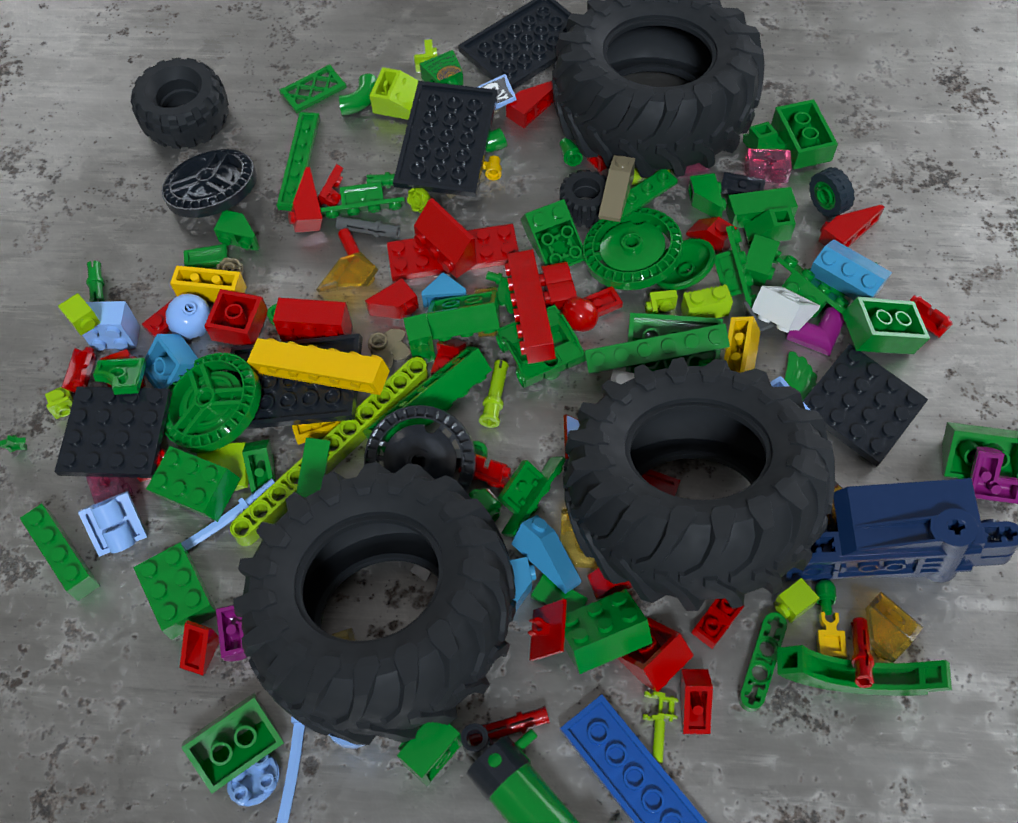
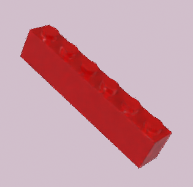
[505,249,556,364]

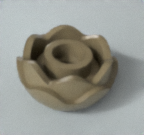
[217,258,244,275]

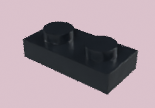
[721,172,766,195]

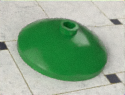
[657,239,716,290]

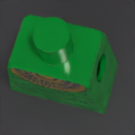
[420,50,464,86]

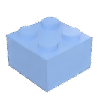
[82,301,140,351]

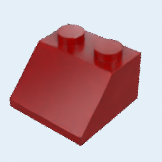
[617,618,694,692]

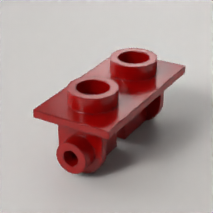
[910,295,953,338]
[61,347,96,393]
[458,454,511,488]

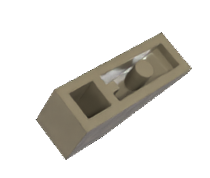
[598,155,635,222]

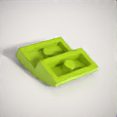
[197,442,248,491]

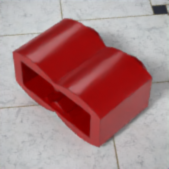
[539,262,577,309]

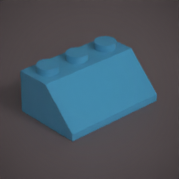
[810,239,892,300]

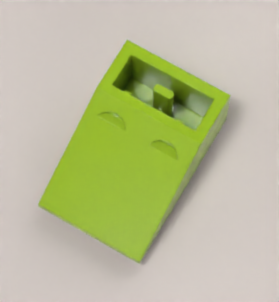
[370,67,419,120]

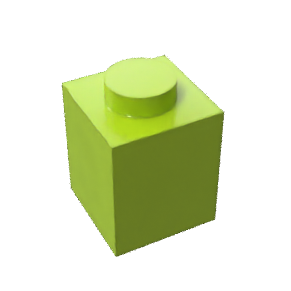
[58,293,101,336]
[773,578,819,623]

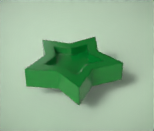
[0,435,27,453]

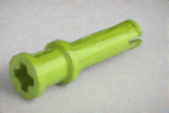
[479,360,509,428]

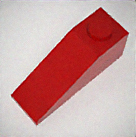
[506,81,554,128]
[288,167,322,232]
[818,204,885,247]

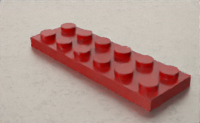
[387,224,519,282]

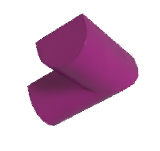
[786,307,845,356]
[969,446,1018,504]
[216,605,247,662]

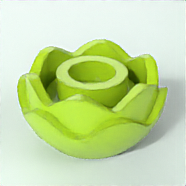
[407,188,430,213]

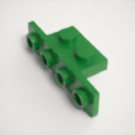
[609,169,678,224]
[320,182,406,219]
[715,226,757,309]
[776,255,850,318]
[497,456,566,537]

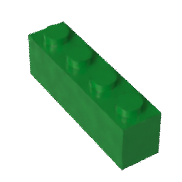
[20,503,100,601]

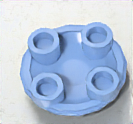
[227,754,280,807]

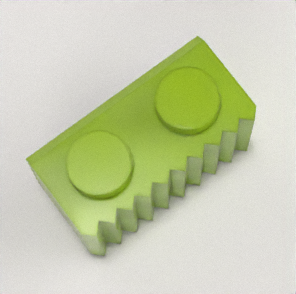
[681,284,733,318]

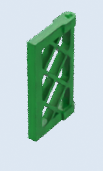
[279,64,347,113]

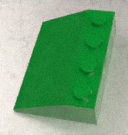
[625,312,723,373]

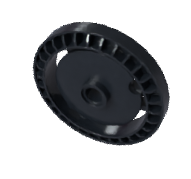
[162,149,257,218]
[364,405,476,492]

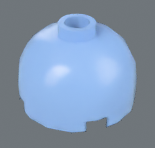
[165,294,211,340]

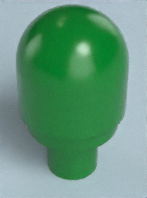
[815,579,837,615]

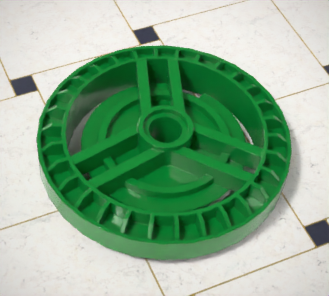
[583,207,683,290]
[164,353,261,453]

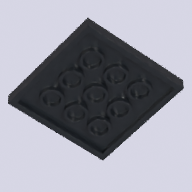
[803,344,928,467]
[54,387,172,478]

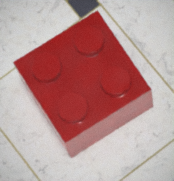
[205,289,268,346]

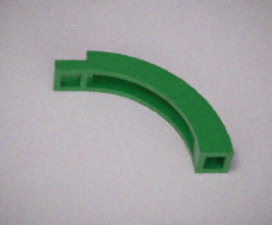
[777,645,952,696]

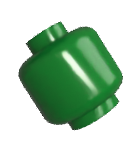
[468,489,502,522]

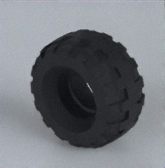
[131,57,229,149]

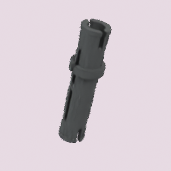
[336,216,401,239]

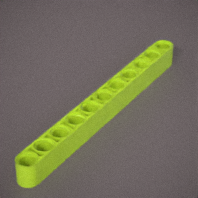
[230,357,429,546]

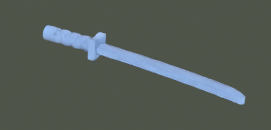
[181,478,275,551]
[276,717,305,823]

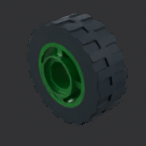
[809,167,855,218]

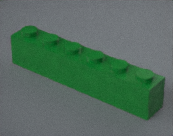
[584,323,730,374]
[362,346,492,456]

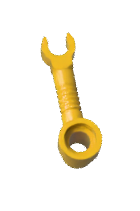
[482,155,502,181]

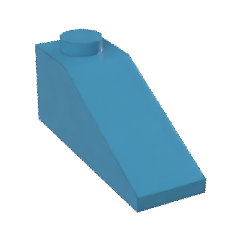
[511,515,582,594]

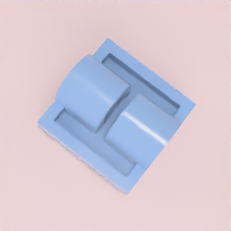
[78,491,148,557]

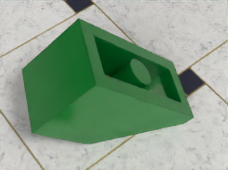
[242,439,276,494]

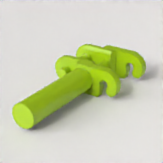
[642,691,679,764]

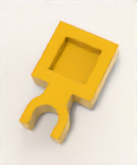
[816,612,847,659]

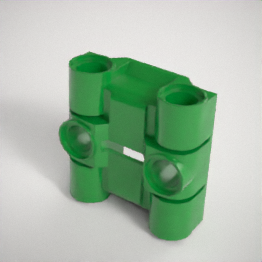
[496,305,586,388]

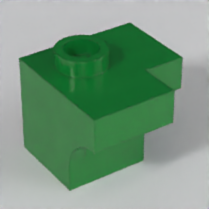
[743,122,785,159]

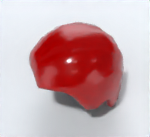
[561,296,599,332]

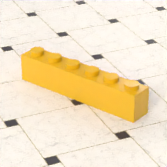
[247,338,390,395]

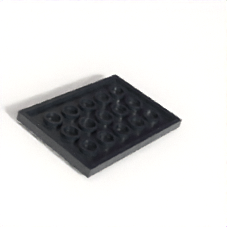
[458,0,571,90]
[393,81,498,197]
[227,333,363,429]

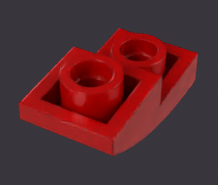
[691,598,745,649]

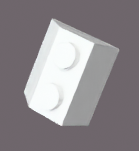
[752,286,820,333]

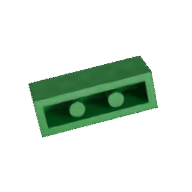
[726,187,798,228]

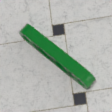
[738,612,787,712]

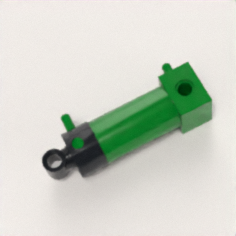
[461,723,580,823]

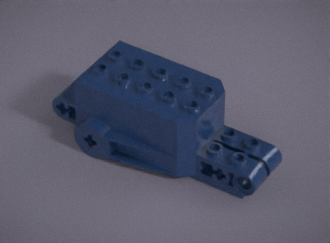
[783,478,1018,583]

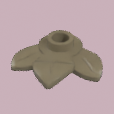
[368,329,411,368]

